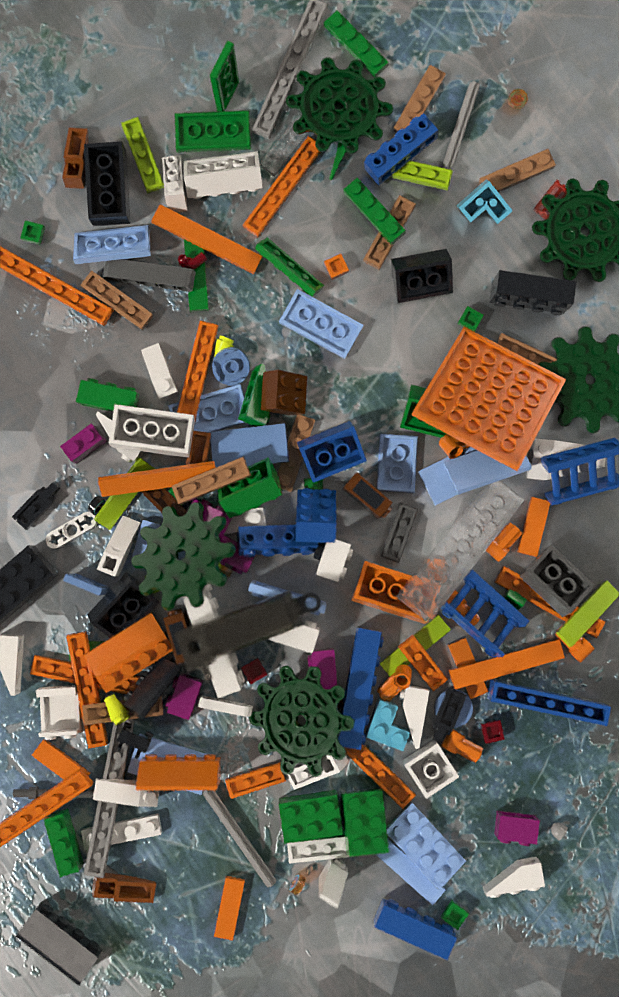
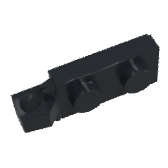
[12,483,61,530]
[432,687,467,743]

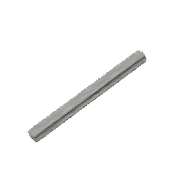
[441,81,480,170]
[202,790,276,887]

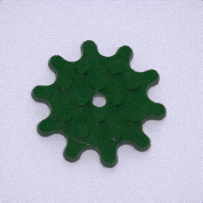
[286,57,393,155]
[532,178,619,282]
[537,326,619,434]
[131,502,236,611]
[249,666,355,777]

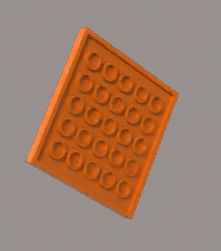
[412,327,566,471]

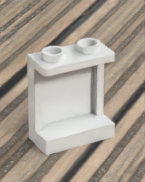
[36,685,82,740]

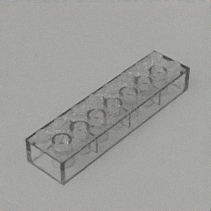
[396,480,524,622]

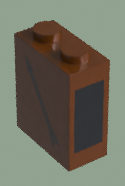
[343,472,393,519]
[163,608,200,664]

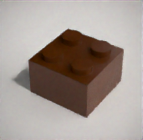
[261,370,308,416]

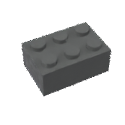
[519,545,595,617]

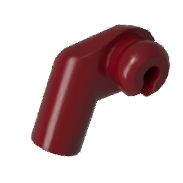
[178,252,207,270]

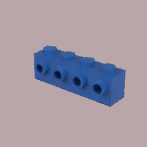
[364,113,438,186]
[236,525,318,558]
[373,898,457,960]

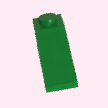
[238,363,271,427]

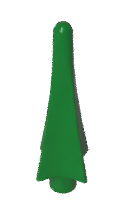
[329,143,346,180]

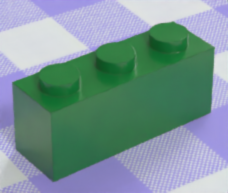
[76,378,140,412]
[44,808,84,877]

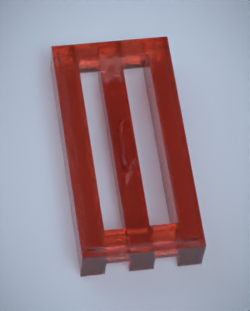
[533,179,567,220]

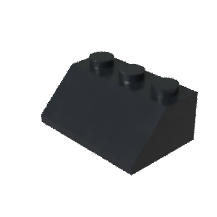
[391,249,453,303]
[87,572,159,638]
[123,657,181,721]

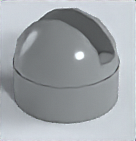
[551,822,568,840]

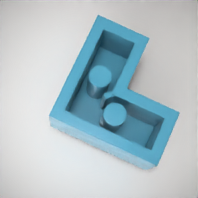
[456,180,513,224]
[365,697,410,751]

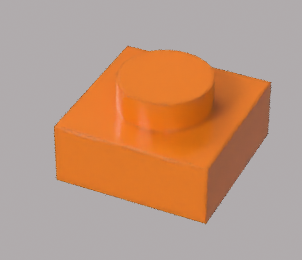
[324,254,349,280]

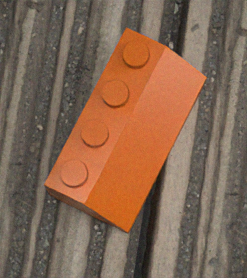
[351,561,439,624]
[84,612,173,693]
[136,754,221,790]

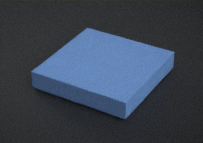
[63,573,110,596]

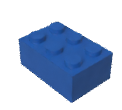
[297,421,367,483]
[296,488,336,543]

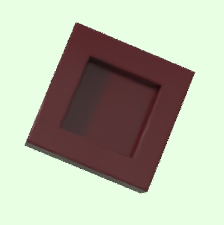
[241,658,268,685]
[480,719,505,744]

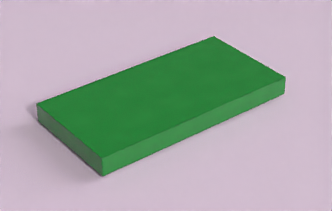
[210,40,240,112]
[175,111,251,152]

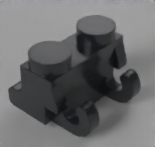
[116,721,154,759]

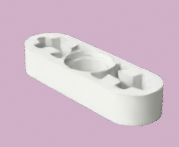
[46,512,98,549]
[196,695,253,717]

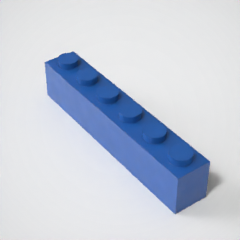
[338,628,384,750]
[487,679,611,726]

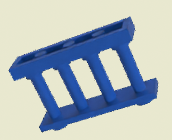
[541,437,619,506]
[438,570,529,658]

